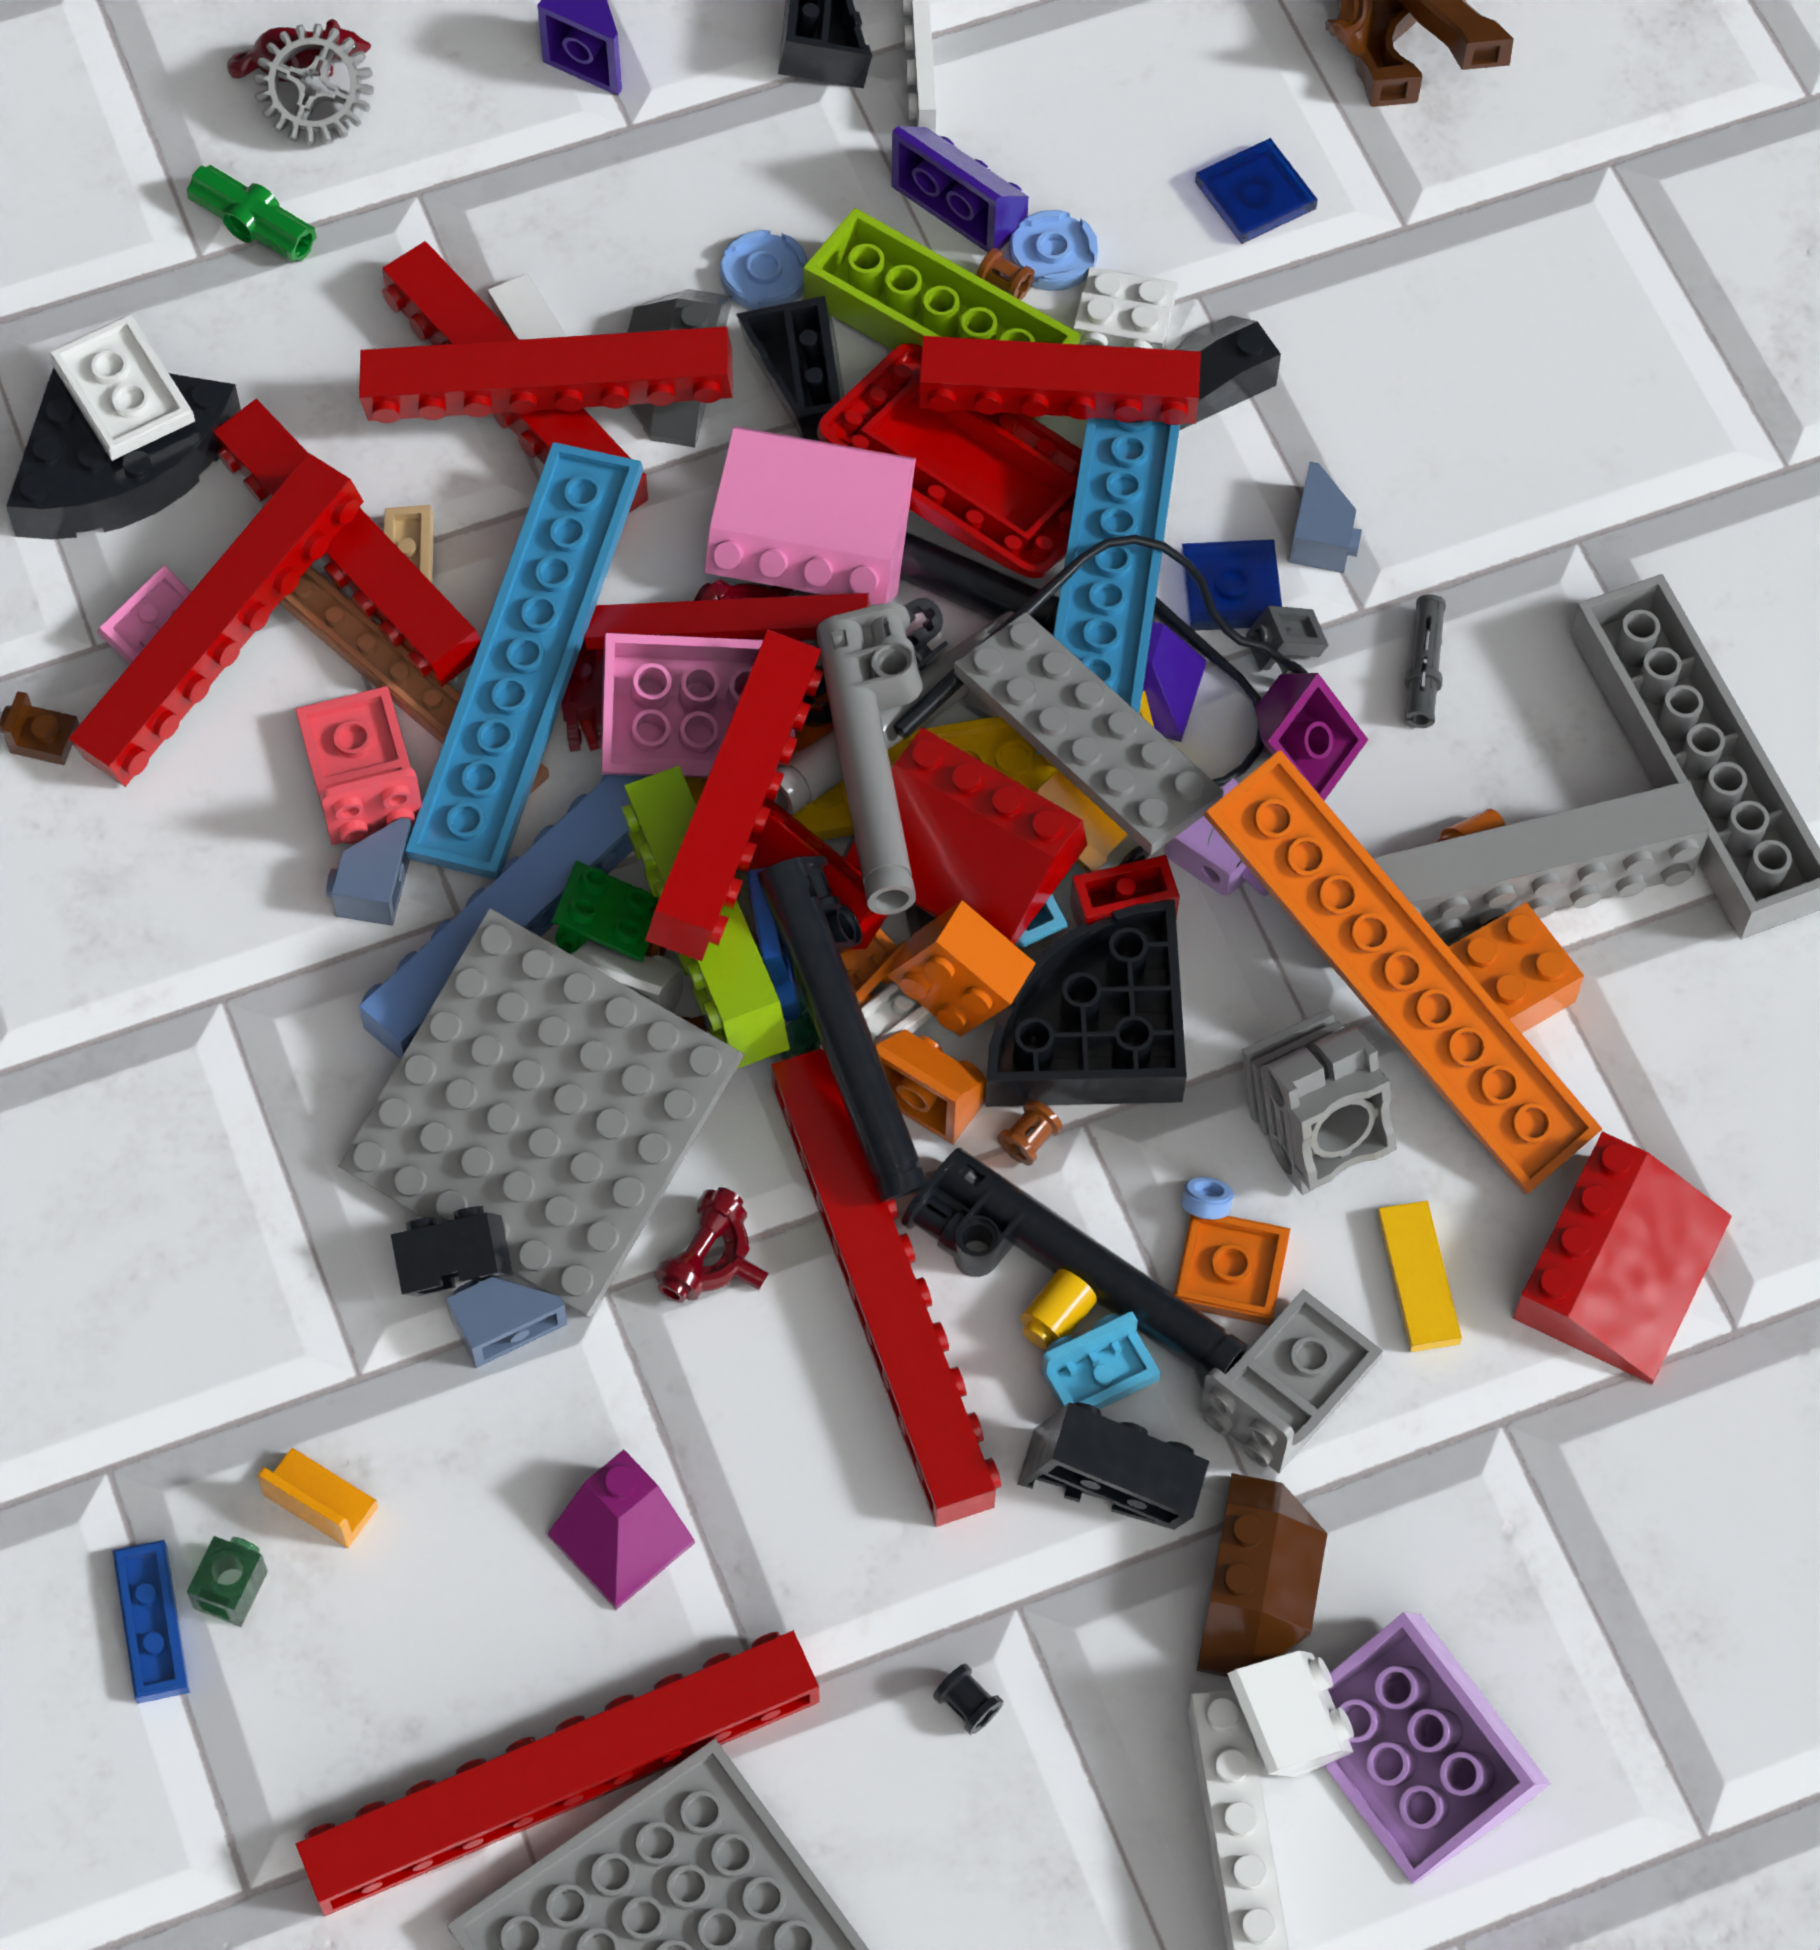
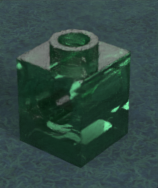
[187,1536,268,1627]

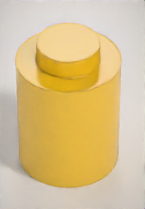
[1020,1269,1097,1349]

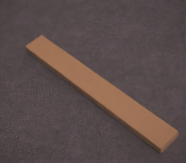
[279,566,549,795]

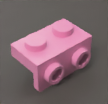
[97,565,191,664]

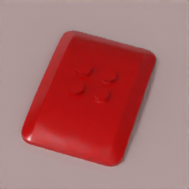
[817,343,1082,579]

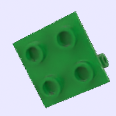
[552,860,658,963]

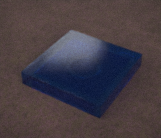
[1195,138,1318,244]
[1181,539,1282,631]

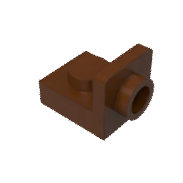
[0,691,80,765]

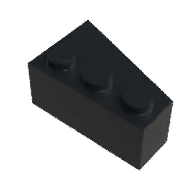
[778,0,872,89]
[736,296,845,441]
[1017,1402,1209,1530]

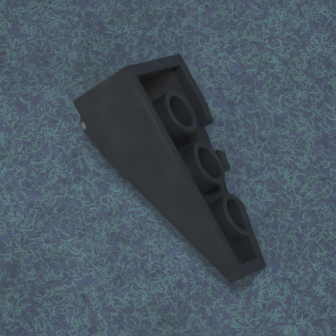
[1174,315,1281,430]

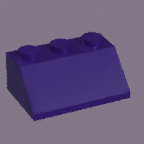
[891,126,1029,253]

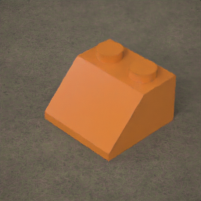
[876,1029,987,1145]

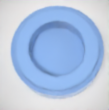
[1181,1177,1234,1219]

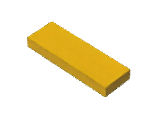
[1377,1200,1462,1352]

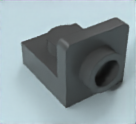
[1246,606,1329,670]

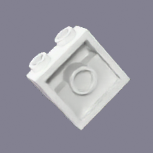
[1074,267,1178,349]

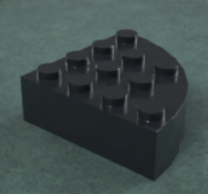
[6,367,241,540]
[985,900,1187,1107]

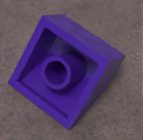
[537,0,622,96]

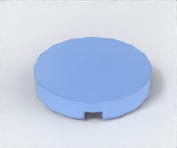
[1009,210,1098,291]
[720,230,808,310]

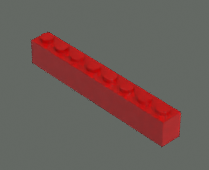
[382,241,648,513]
[359,326,733,423]
[214,398,481,687]
[68,453,364,787]
[645,629,824,962]

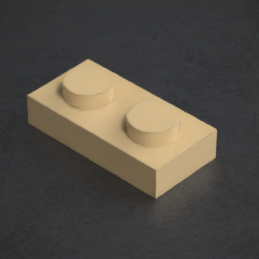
[384,505,434,583]

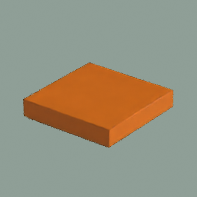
[1174,1214,1291,1326]

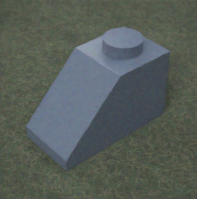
[1289,462,1362,573]
[326,818,412,926]
[446,1277,568,1368]

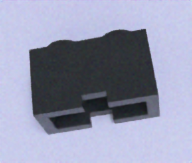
[391,1206,513,1297]

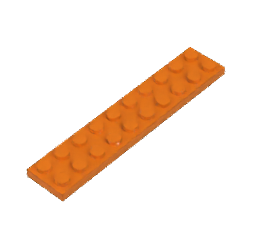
[1203,750,1602,1194]

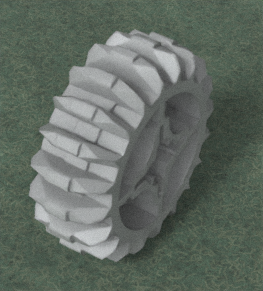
[254,24,374,146]

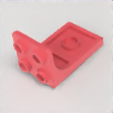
[295,686,422,845]

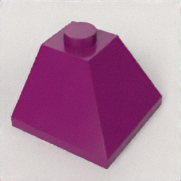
[1255,673,1369,801]
[548,1449,695,1610]

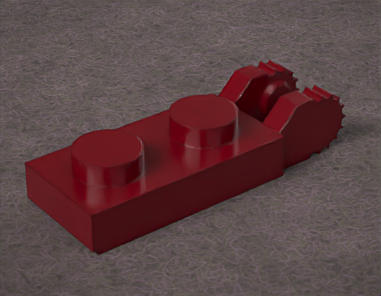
[561,639,603,752]

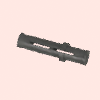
[1404,594,1446,728]

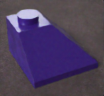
[1143,621,1207,742]

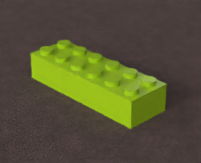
[803,208,1080,419]
[621,765,790,1069]

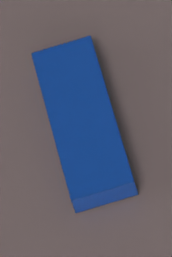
[112,1540,190,1704]

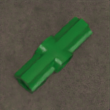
[186,165,316,262]

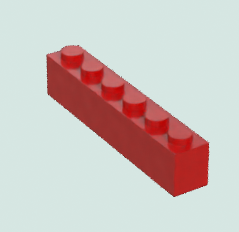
[920,336,1201,425]

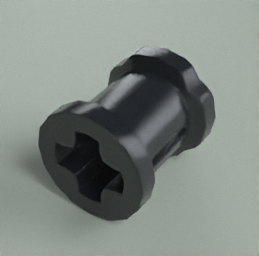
[933,1663,1004,1735]

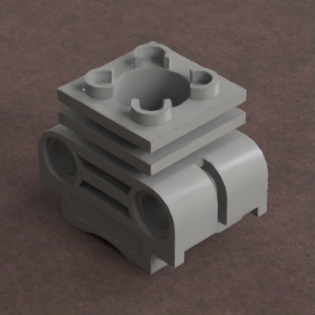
[1242,1009,1397,1195]

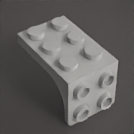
[1199,1289,1383,1474]

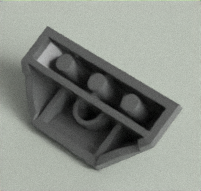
[627,289,732,448]

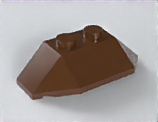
[1196,1473,1327,1677]

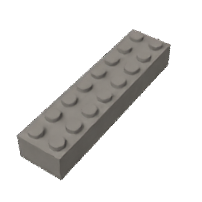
[1570,574,1820,940]
[1328,780,1710,966]

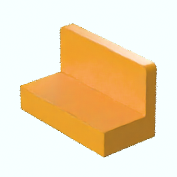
[1035,769,1127,873]
[257,1448,378,1548]

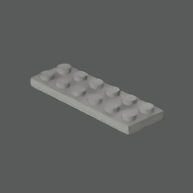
[954,612,1224,855]

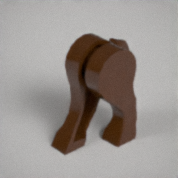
[1325,0,1514,107]

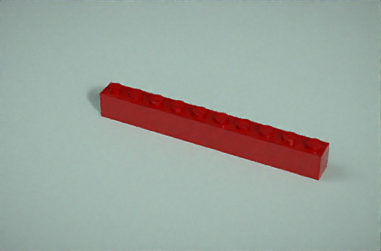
[771,1049,1002,1527]
[295,1630,820,1917]

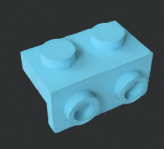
[1041,1312,1161,1410]

